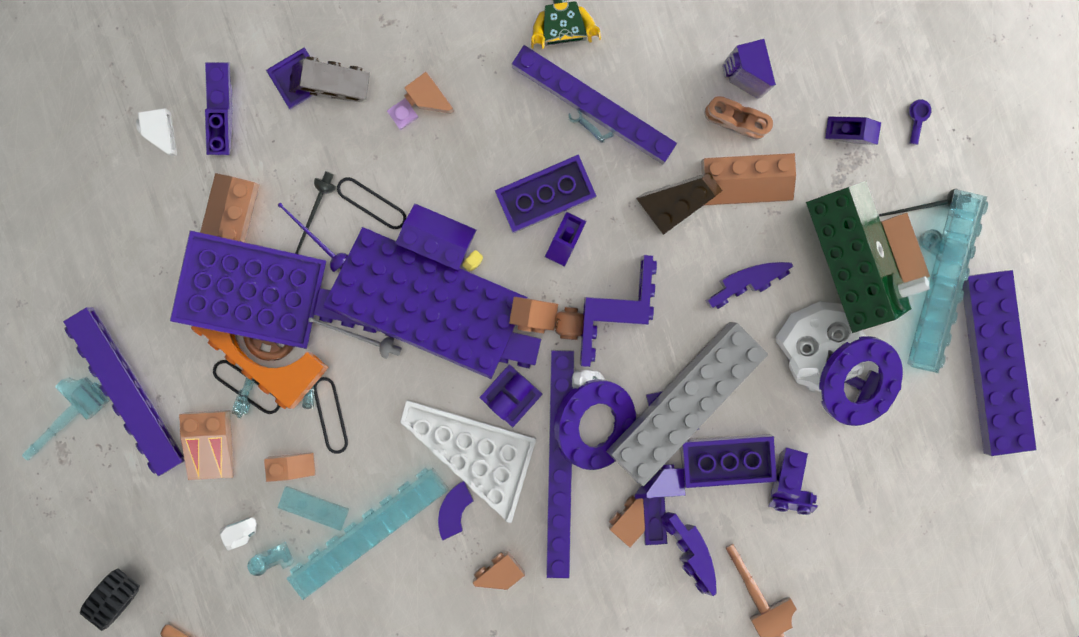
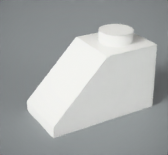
[136,108,177,156]

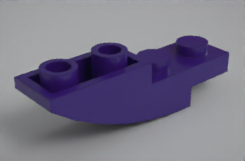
[205,62,233,155]
[705,262,794,309]
[661,512,717,596]

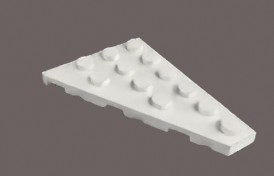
[400,400,536,523]

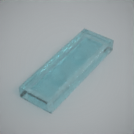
[278,486,349,531]

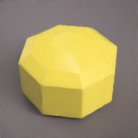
[462,250,483,272]

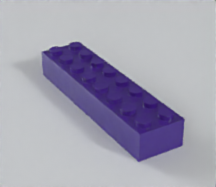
[960,270,1037,456]

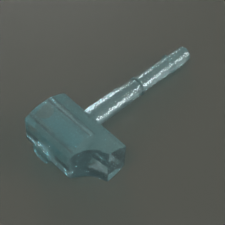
[22,377,110,460]

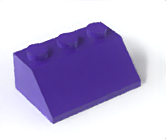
[395,204,477,271]

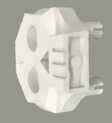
[776,301,865,392]

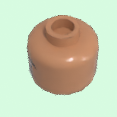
[555,307,584,340]

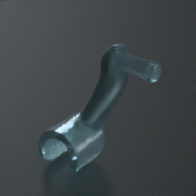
[568,109,614,143]

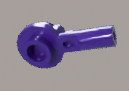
[909,99,932,145]

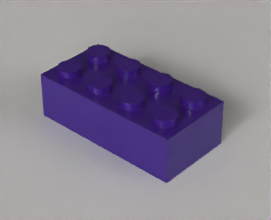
[495,154,597,234]
[681,434,777,488]

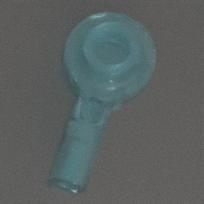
[232,377,255,418]

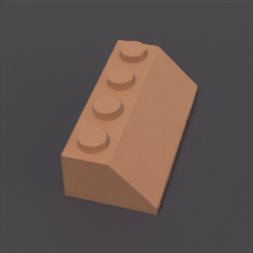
[701,153,796,206]
[200,173,260,242]

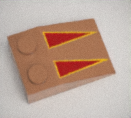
[179,410,234,480]

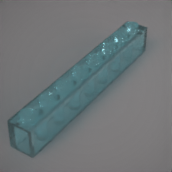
[907,189,988,373]
[287,467,449,600]

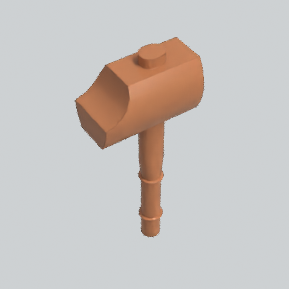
[726,544,797,637]

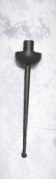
[295,171,336,254]
[878,188,970,217]

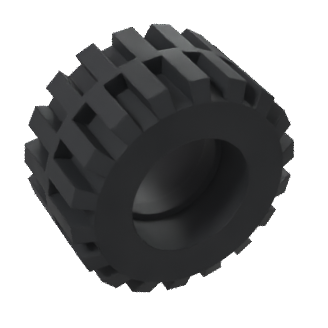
[80,568,140,631]

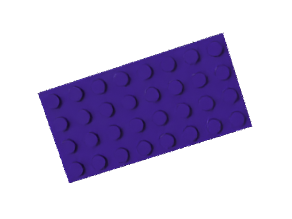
[323,227,528,379]

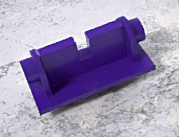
[768,489,818,515]

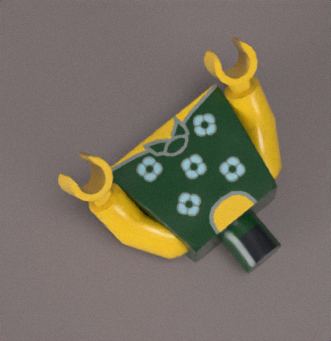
[531,0,601,49]

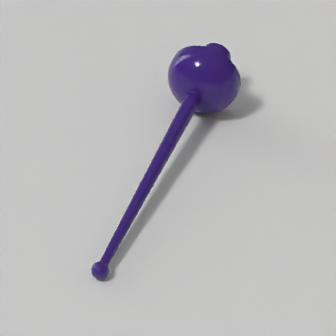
[278,203,348,272]

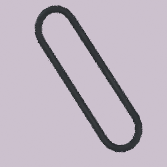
[337,177,406,229]
[213,360,280,414]
[313,377,348,454]

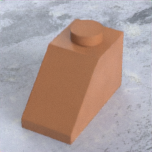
[404,72,454,114]
[264,453,315,482]

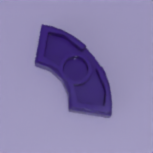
[438,481,474,541]

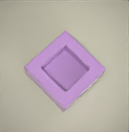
[387,98,419,130]

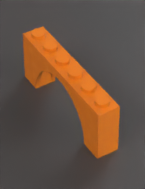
[191,326,329,409]

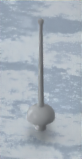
[309,317,402,359]

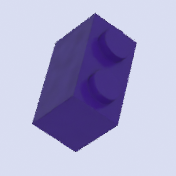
[771,447,808,502]

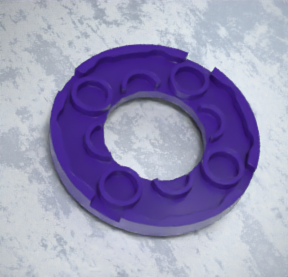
[819,336,903,426]
[554,379,636,470]

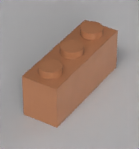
[881,213,930,283]

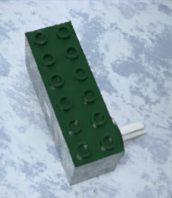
[806,181,930,333]

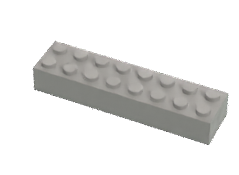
[606,322,768,486]

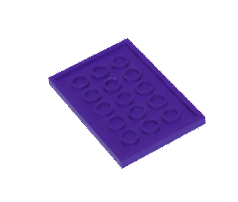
[170,230,326,349]

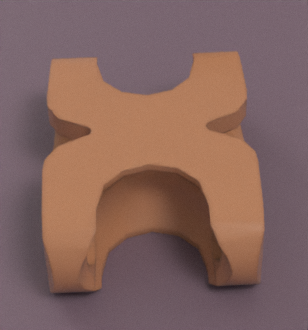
[705,96,773,139]

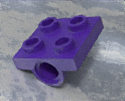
[479,364,543,428]

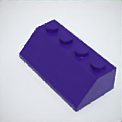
[722,39,776,99]

